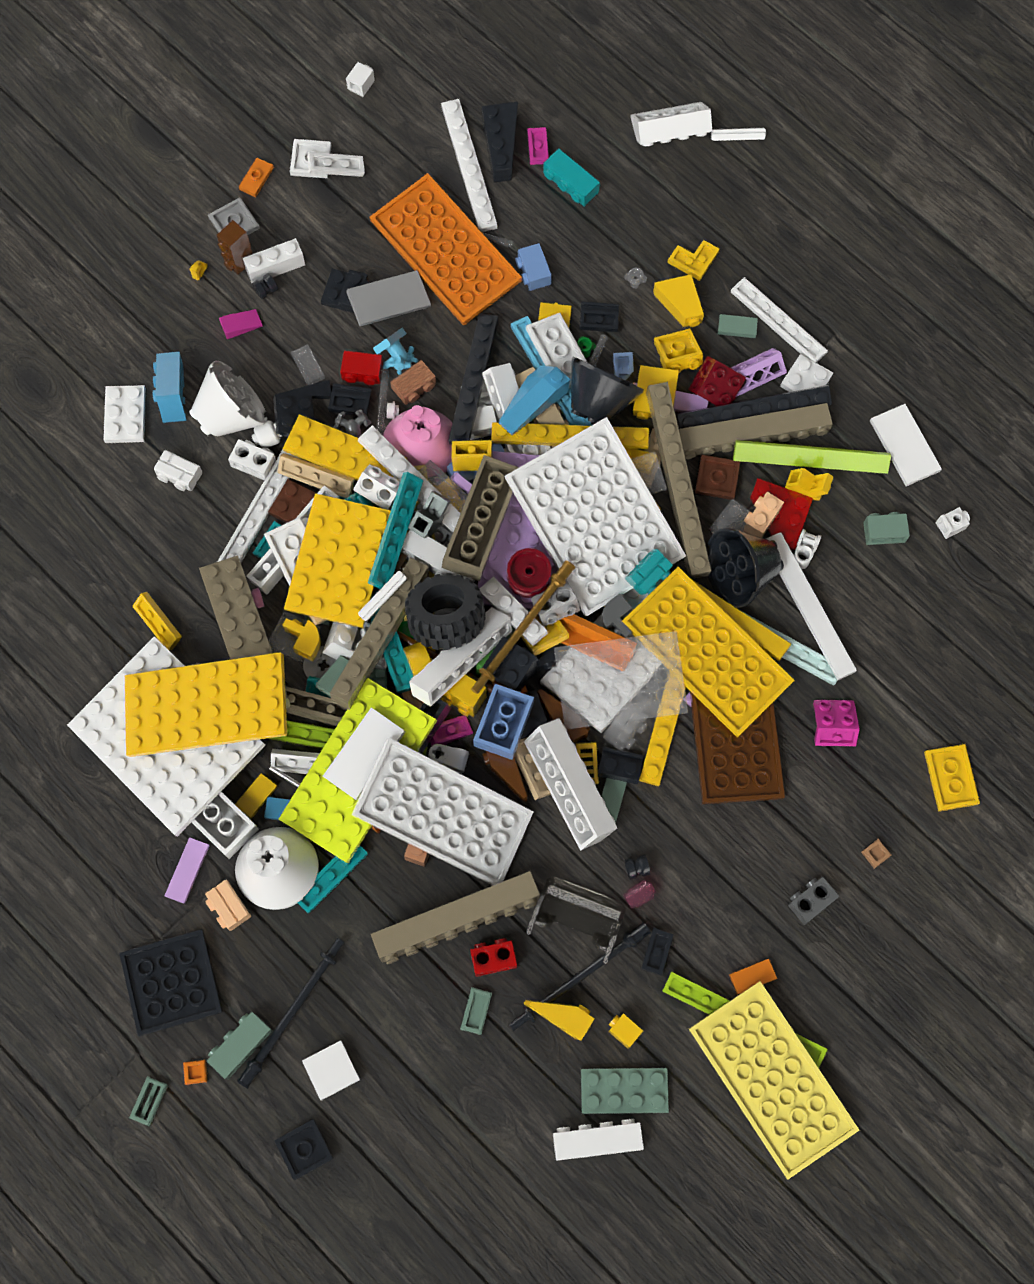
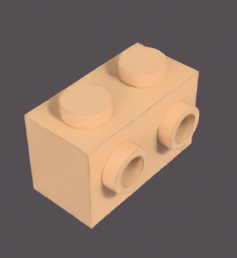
[743,492,784,538]

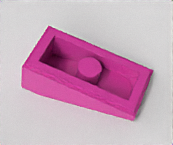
[219,309,263,339]
[430,715,473,746]

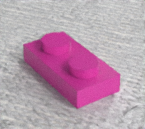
[527,127,549,165]

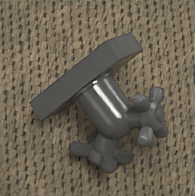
[333,409,371,438]

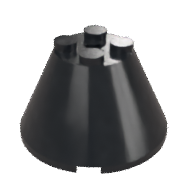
[571,356,644,424]
[707,528,784,608]

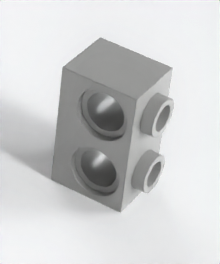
[531,581,580,627]

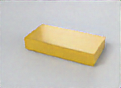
[235,773,278,819]

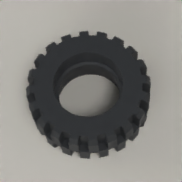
[405,573,486,650]

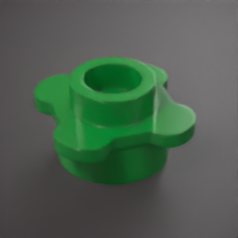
[577,337,596,358]

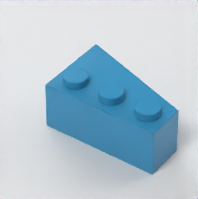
[153,352,186,423]

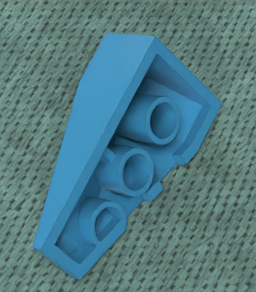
[499,366,570,435]

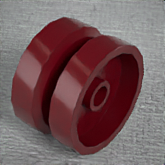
[507,548,551,598]

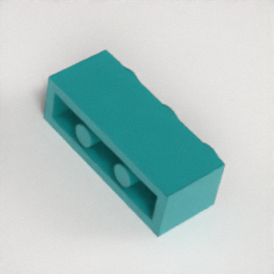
[543,149,600,206]

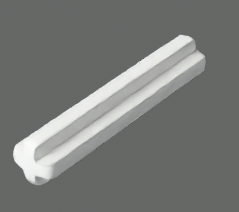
[711,128,766,141]
[358,571,407,621]

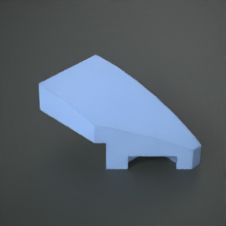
[613,352,634,380]

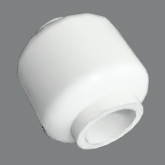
[252,420,282,448]

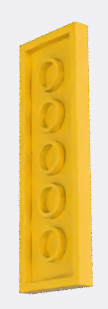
[283,414,408,493]

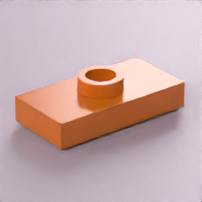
[239,158,274,197]

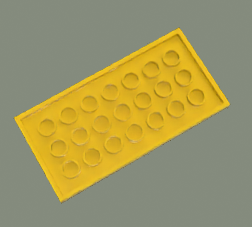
[622,567,794,738]
[125,652,287,757]

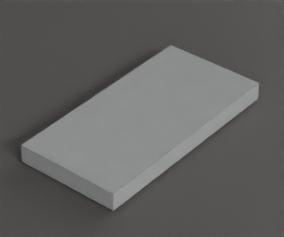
[346,270,431,326]

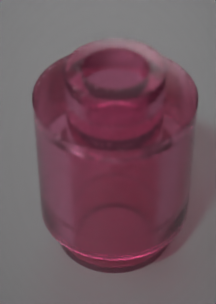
[623,880,656,909]

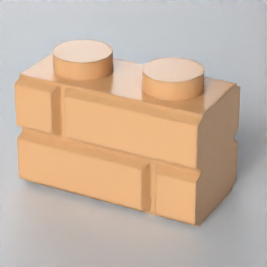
[205,880,252,931]

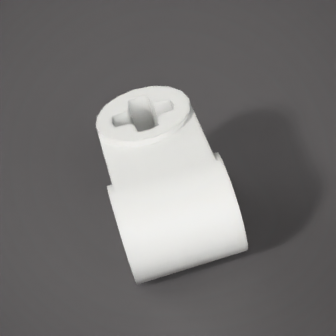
[794,529,821,569]
[428,744,469,773]

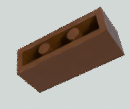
[217,220,253,275]

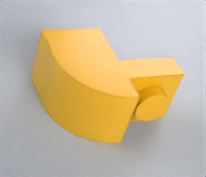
[785,468,833,500]
[283,618,321,662]
[403,643,431,677]

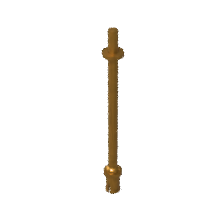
[471,560,575,694]

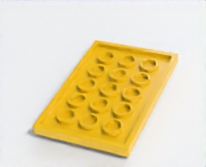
[284,493,391,629]

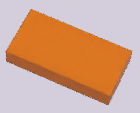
[729,959,777,995]

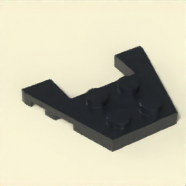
[273,380,331,437]

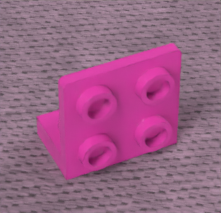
[813,700,859,746]

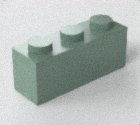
[207,1012,273,1080]

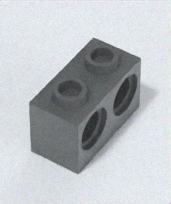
[788,877,839,925]

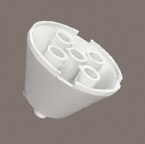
[189,361,267,436]
[235,827,319,910]

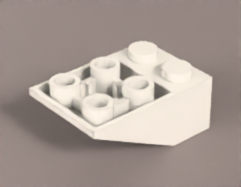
[323,622,387,669]

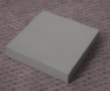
[208,197,260,235]

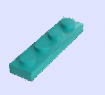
[297,846,368,914]

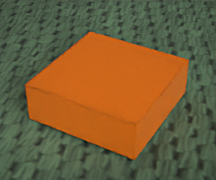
[183,1060,208,1085]

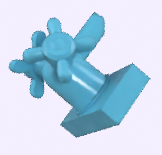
[373,328,418,375]

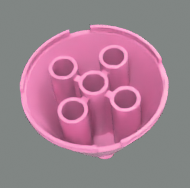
[383,405,453,478]

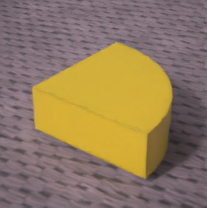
[190,260,208,281]

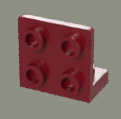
[688,356,746,406]

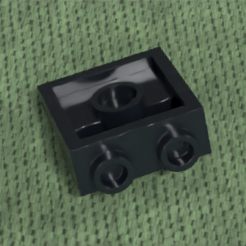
[321,268,371,313]

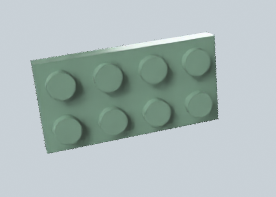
[581,1068,669,1114]

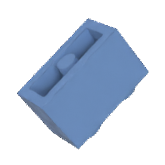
[515,243,552,291]

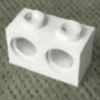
[228,439,276,480]
[353,464,400,510]

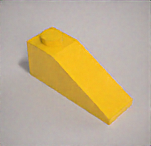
[524,1000,594,1041]

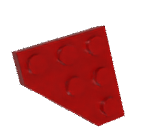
[750,478,813,552]

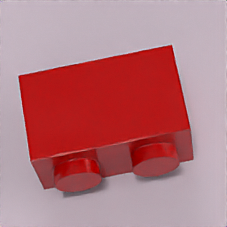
[340,351,383,385]

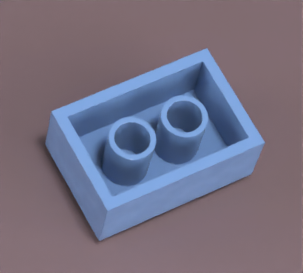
[473,684,534,760]

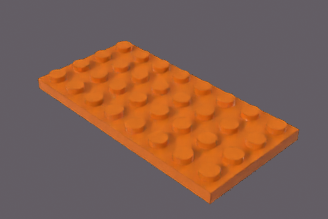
[369,173,522,326]

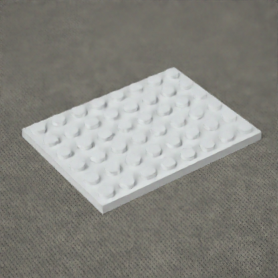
[504,417,686,616]
[68,637,265,836]

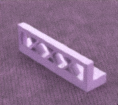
[731,348,787,397]

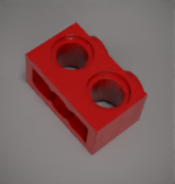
[470,938,517,977]

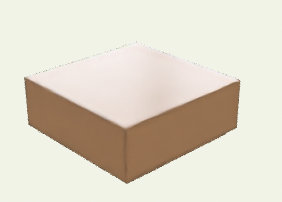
[861,839,891,869]

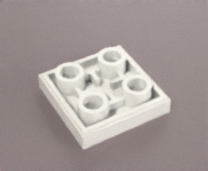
[302,1041,360,1100]

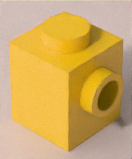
[608,1014,643,1048]

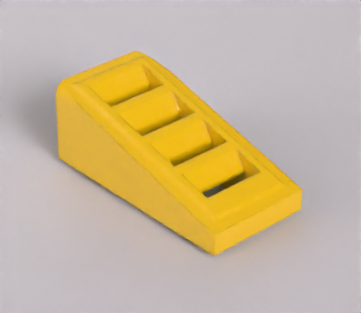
[576,742,599,784]

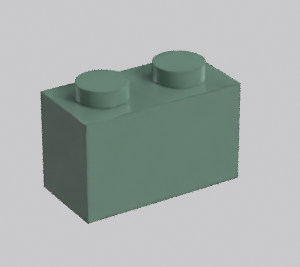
[863,512,910,545]

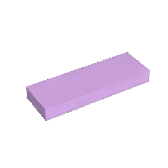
[165,837,209,904]

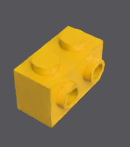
[451,440,493,471]

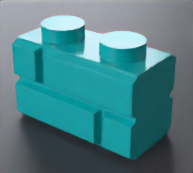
[625,549,673,595]

